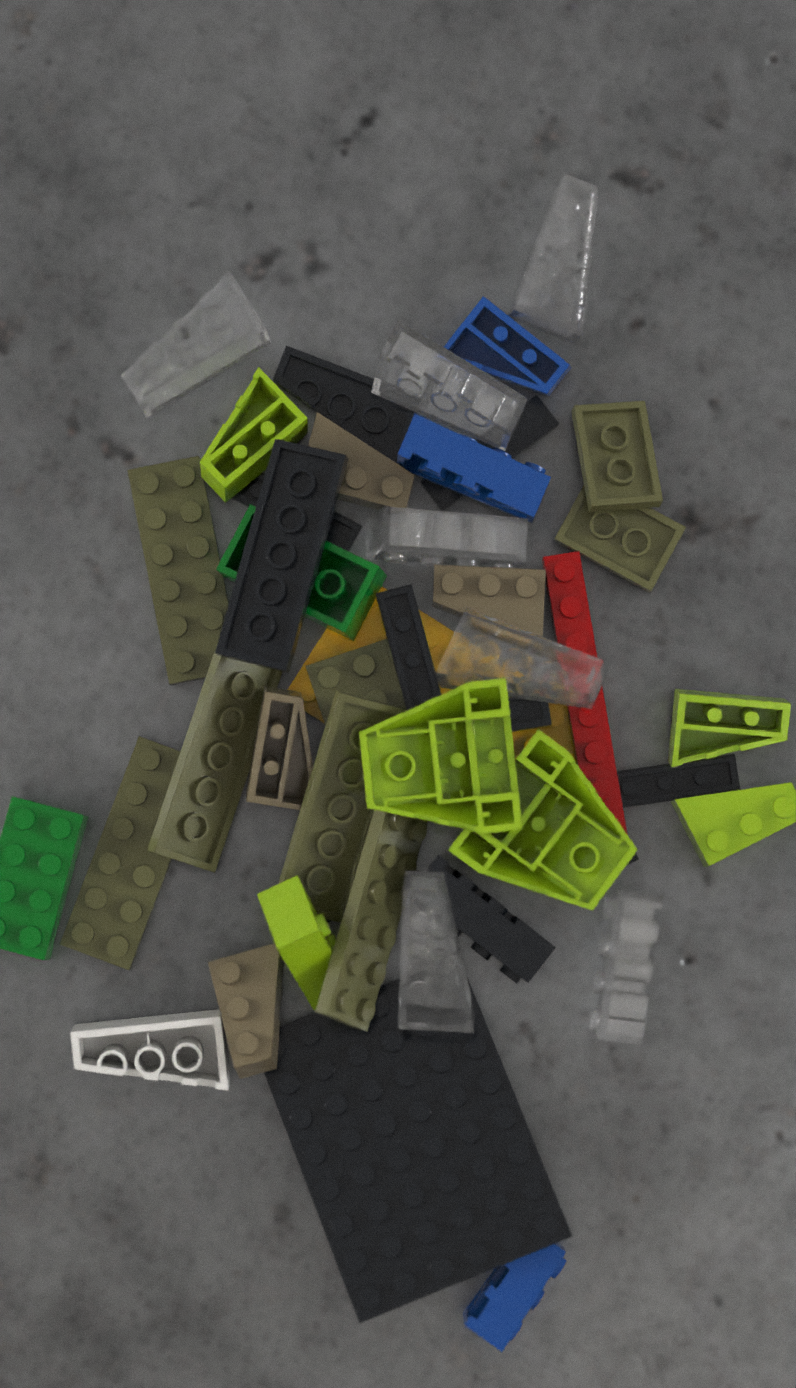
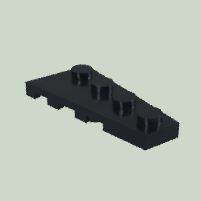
[273,345,423,463]

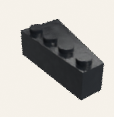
[410,854,556,984]

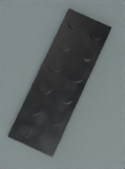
[215,439,349,673]

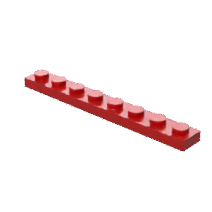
[542,551,628,835]

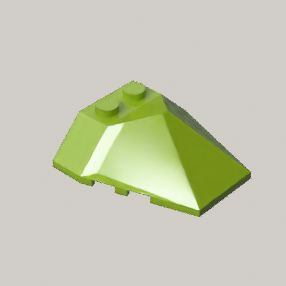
[359,678,523,834]
[448,729,638,911]

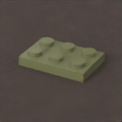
[571,401,663,512]
[554,485,686,593]
[306,639,406,726]

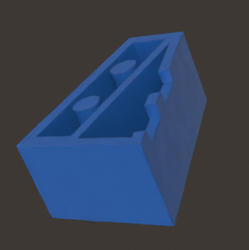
[438,296,571,397]
[462,1243,567,1352]

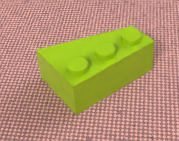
[200,367,308,503]
[667,689,791,767]
[670,782,796,867]
[257,875,336,1010]

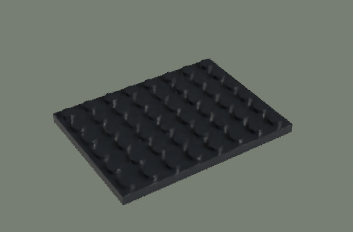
[264,955,572,1323]

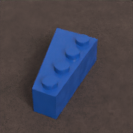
[397,413,551,523]

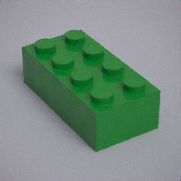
[216,504,387,641]
[0,796,89,960]

